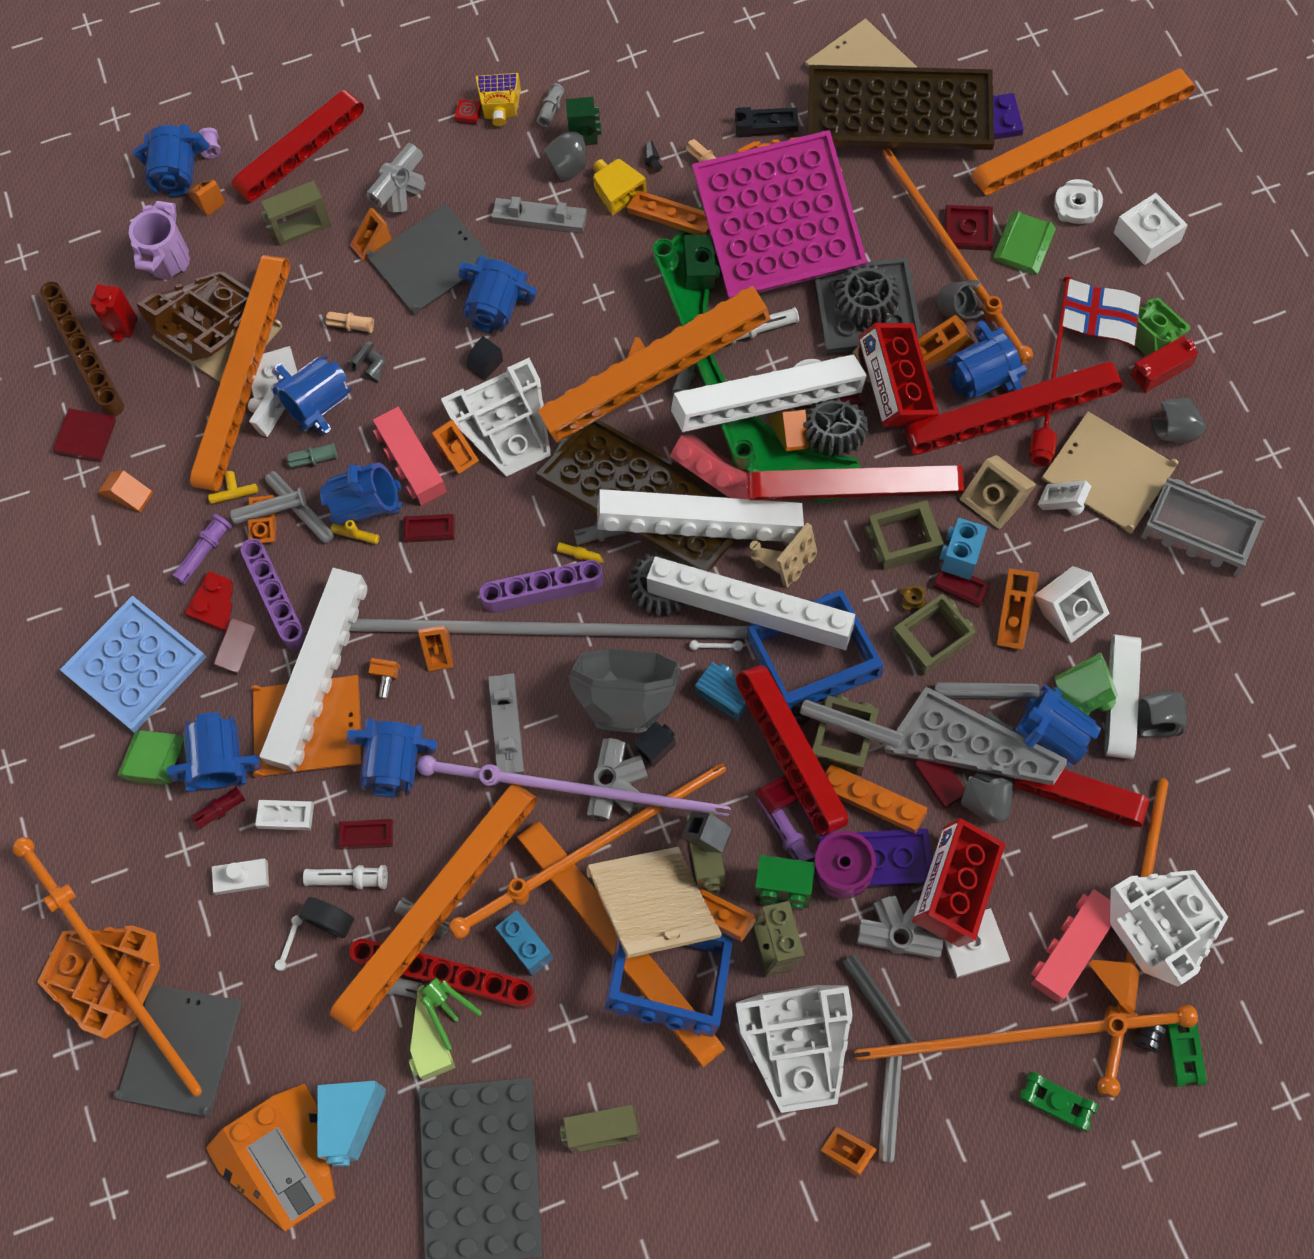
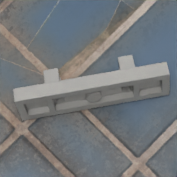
[492,197,587,233]
[488,673,525,775]

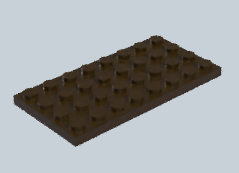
[807,65,994,150]
[535,419,736,572]

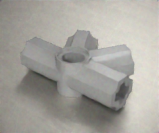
[366,143,426,212]
[587,738,648,821]
[857,896,944,960]

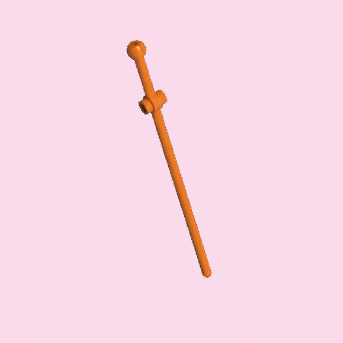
[882,148,1033,364]
[448,763,727,939]
[1097,778,1168,1098]
[12,837,202,1096]
[854,1005,1198,1061]

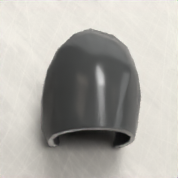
[544,132,587,182]
[936,280,984,321]
[1151,398,1206,443]
[1137,690,1187,737]
[961,771,1012,823]

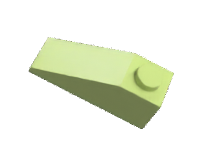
[409,985,455,1081]

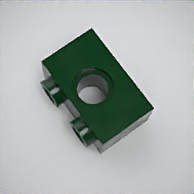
[566,97,602,146]
[683,235,720,289]

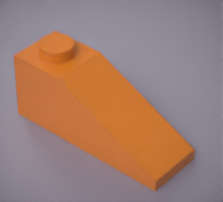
[918,315,975,367]
[997,568,1039,649]

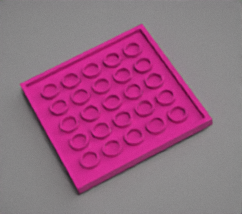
[692,130,868,300]

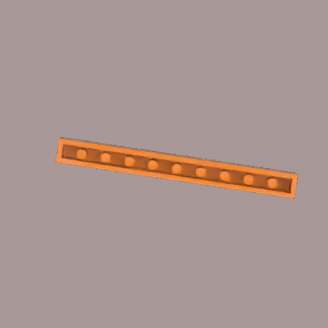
[538,286,771,443]

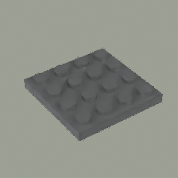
[814,257,922,354]

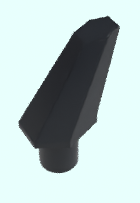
[645,141,662,172]

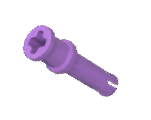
[172,514,232,585]
[758,799,815,862]

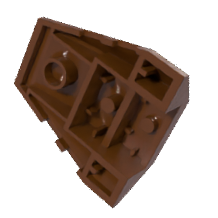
[137,270,251,361]

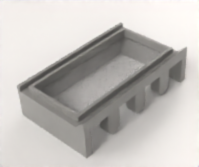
[1141,477,1266,577]

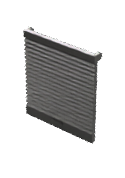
[366,204,492,315]
[114,985,243,1118]

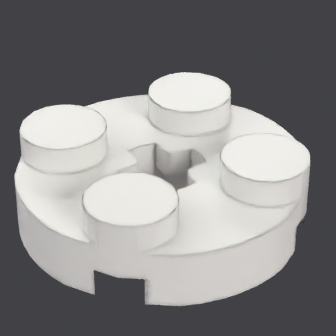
[1054,179,1103,224]

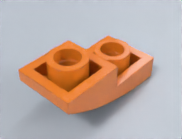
[248,495,276,544]

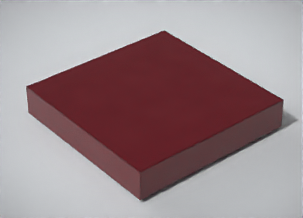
[944,205,993,251]
[53,408,116,462]

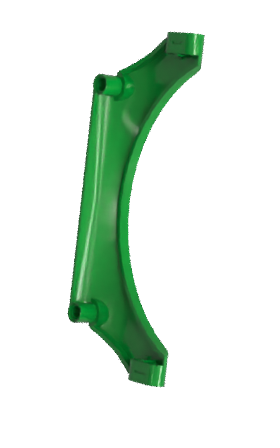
[653,206,861,504]

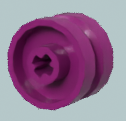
[814,831,876,899]

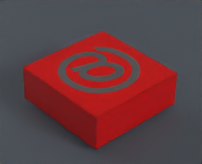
[454,99,482,125]

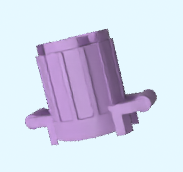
[128,201,190,279]

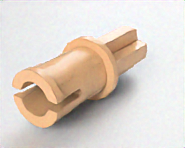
[686,139,716,162]
[326,312,374,333]

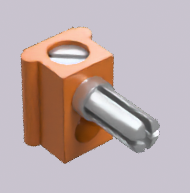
[368,658,400,699]

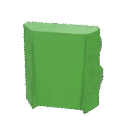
[993,210,1056,275]
[1135,297,1190,357]
[1055,653,1118,715]
[117,730,184,786]

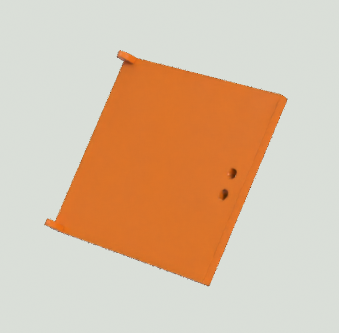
[252,675,362,778]

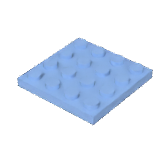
[60,596,206,733]

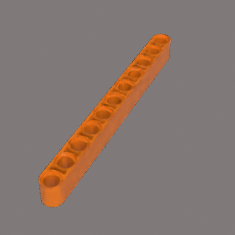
[971,69,1196,195]
[190,255,290,491]
[330,784,537,1032]
[517,821,725,1068]

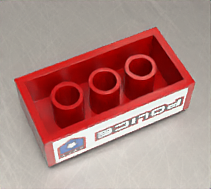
[858,323,939,427]
[912,818,1006,947]

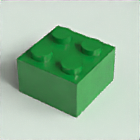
[755,855,815,911]

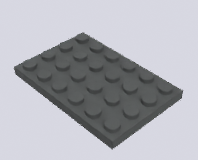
[419,1077,543,1259]

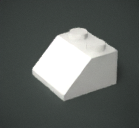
[1034,566,1110,643]

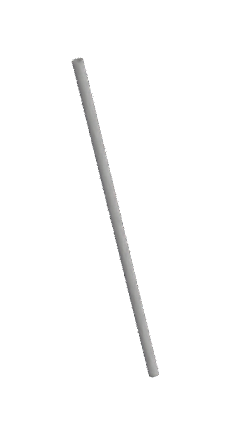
[349,619,748,639]

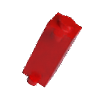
[90,284,138,342]
[1131,335,1198,393]

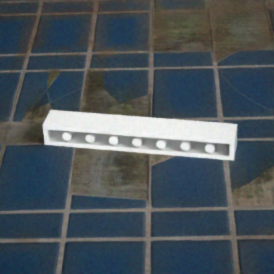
[671,355,867,432]
[597,489,804,542]
[647,557,855,650]
[259,568,367,772]

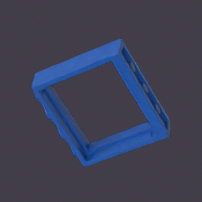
[748,590,883,713]
[603,932,733,1037]

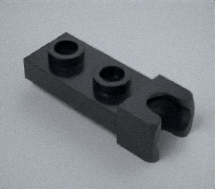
[735,107,799,137]

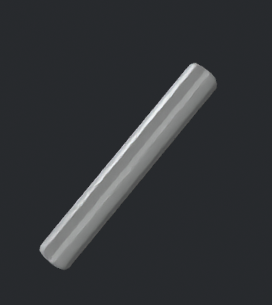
[265,471,334,543]
[934,682,1040,699]
[800,700,903,748]
[878,1056,902,1163]

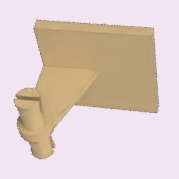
[750,523,817,588]

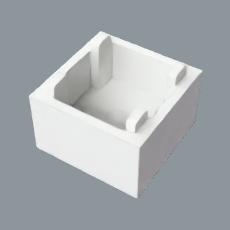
[1114,193,1187,265]

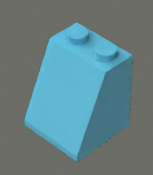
[317,1081,386,1167]

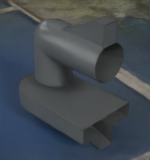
[348,341,386,382]

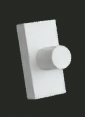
[248,382,285,437]
[1038,480,1092,516]
[255,800,314,830]
[212,858,269,895]

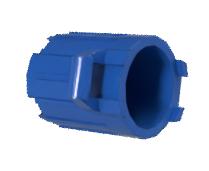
[133,124,210,197]
[458,256,537,333]
[946,321,1027,400]
[271,355,352,436]
[320,463,402,525]
[1015,684,1101,767]
[167,712,261,792]
[346,718,437,797]

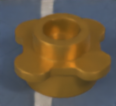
[900,585,927,611]

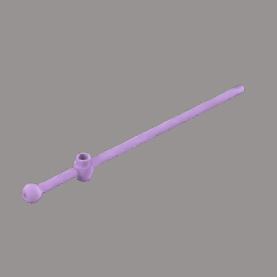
[417,755,731,816]

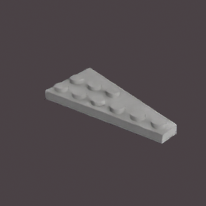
[884,687,1067,785]

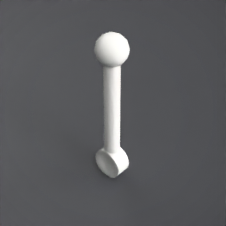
[689,640,743,652]
[275,915,302,971]

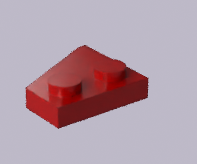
[185,571,233,632]

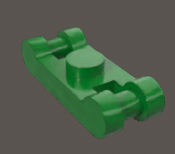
[1164,1011,1207,1087]
[1018,1071,1099,1133]

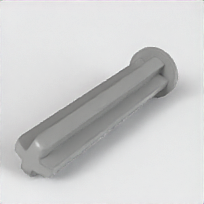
[230,487,307,524]

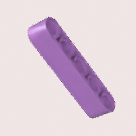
[241,539,306,651]
[479,560,604,613]

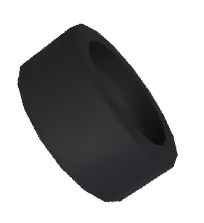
[298,897,355,938]

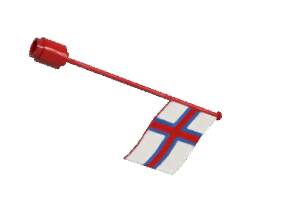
[1029,275,1141,466]

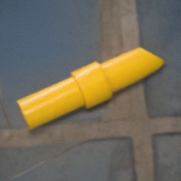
[557,542,604,563]

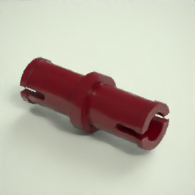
[191,786,246,830]

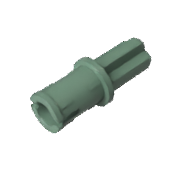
[287,443,338,468]

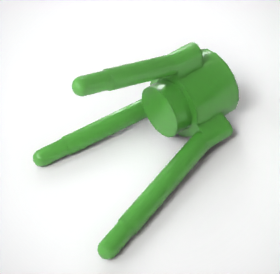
[419,977,482,1051]

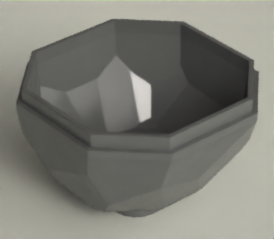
[569,648,682,733]

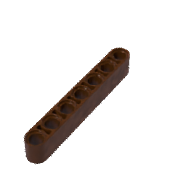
[40,281,124,417]

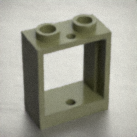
[261,180,332,246]
[865,500,944,571]
[892,594,976,676]
[812,695,879,776]
[687,811,725,894]
[751,901,805,977]
[560,1105,640,1154]

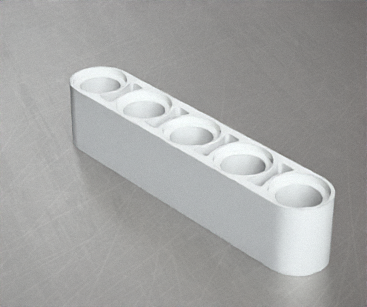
[1104,634,1141,760]

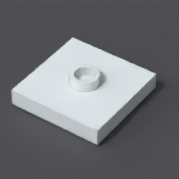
[251,346,298,400]
[943,908,1010,979]

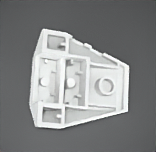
[441,358,551,477]
[1110,870,1228,987]
[736,985,853,1113]

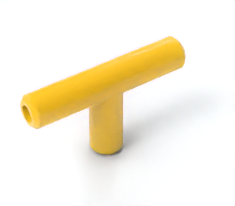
[208,471,258,504]
[330,520,380,544]

